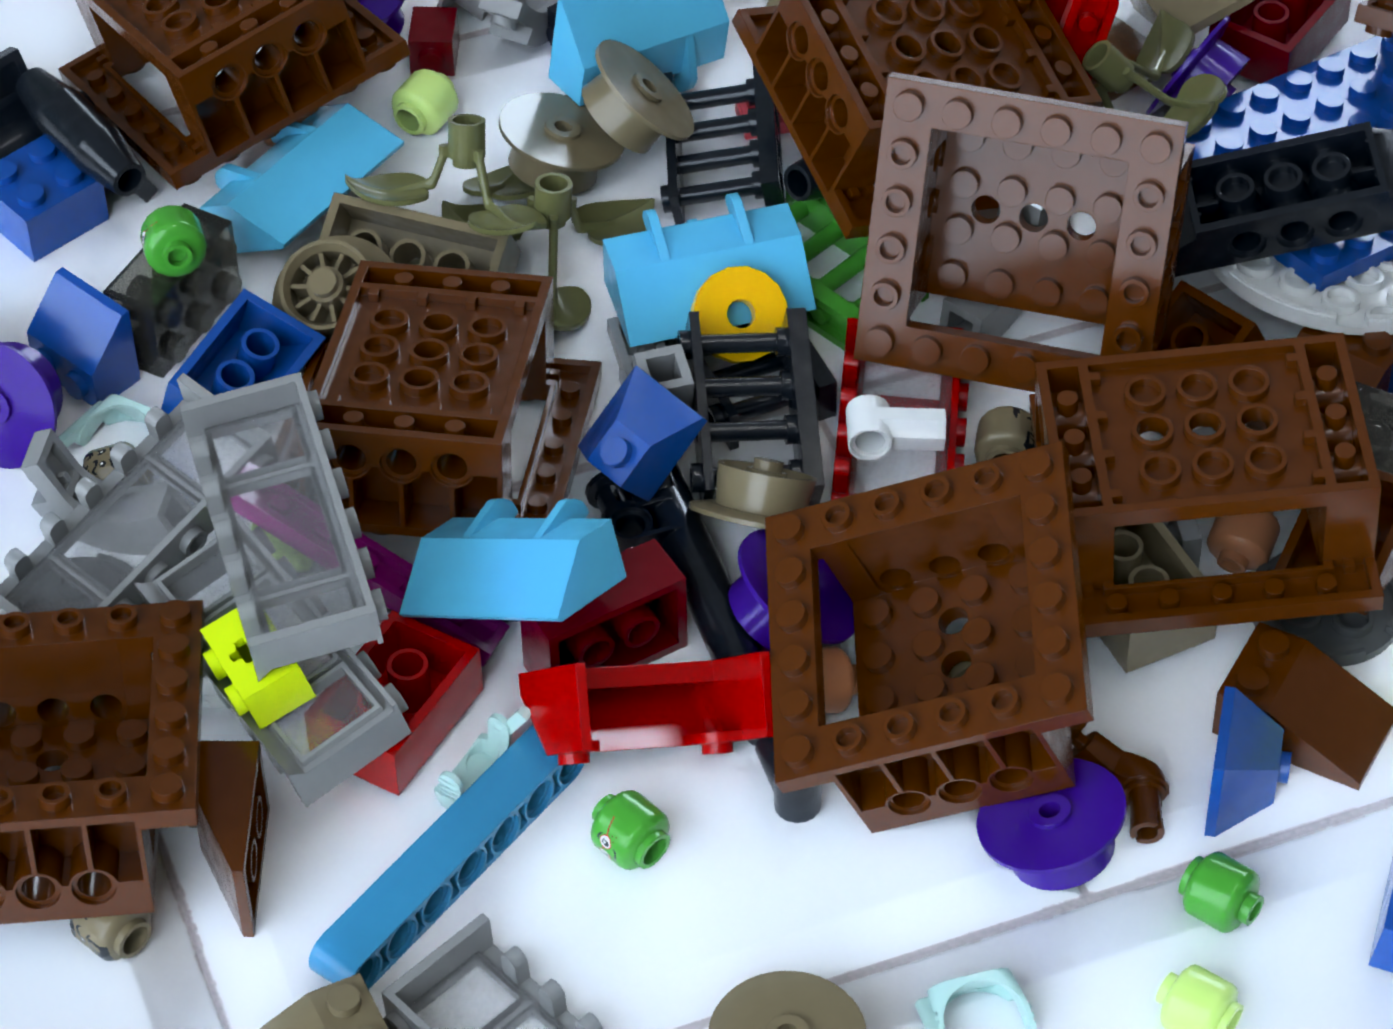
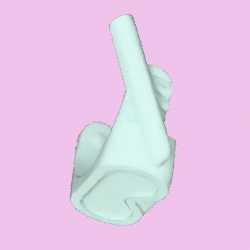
[58,394,151,448]
[434,706,531,809]
[915,968,1037,1029]

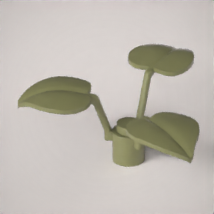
[1082,9,1228,139]
[345,114,547,236]
[441,172,655,331]

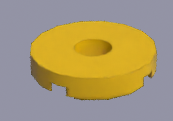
[691,266,787,363]

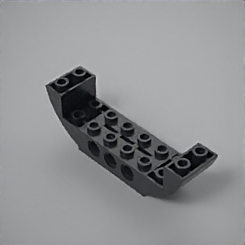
[1175,121,1393,277]

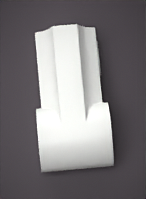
[845,394,946,461]

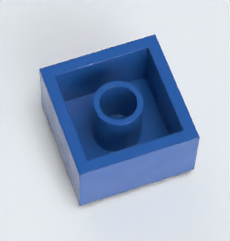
[0,135,109,262]

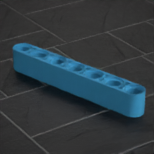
[308,724,584,990]

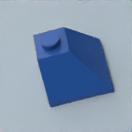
[578,365,708,502]
[1204,686,1292,837]

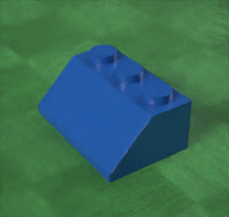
[161,288,326,439]

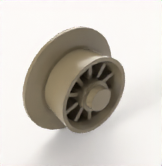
[582,40,694,154]
[498,92,625,194]
[272,235,393,338]
[689,457,817,529]
[708,971,867,1029]

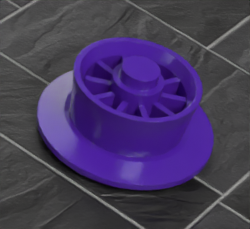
[1145,15,1251,115]
[0,342,63,469]
[728,529,854,650]
[976,758,1127,891]

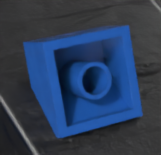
[26,267,141,406]

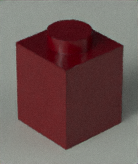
[408,6,460,76]

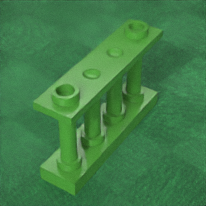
[785,191,929,350]

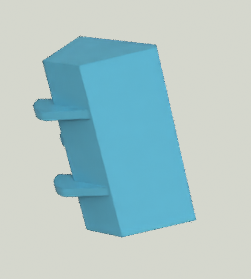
[548,0,730,107]
[200,103,404,254]
[603,192,816,348]
[399,498,627,622]

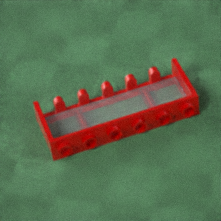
[831,318,969,500]

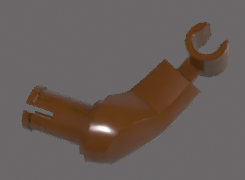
[1070,722,1169,844]

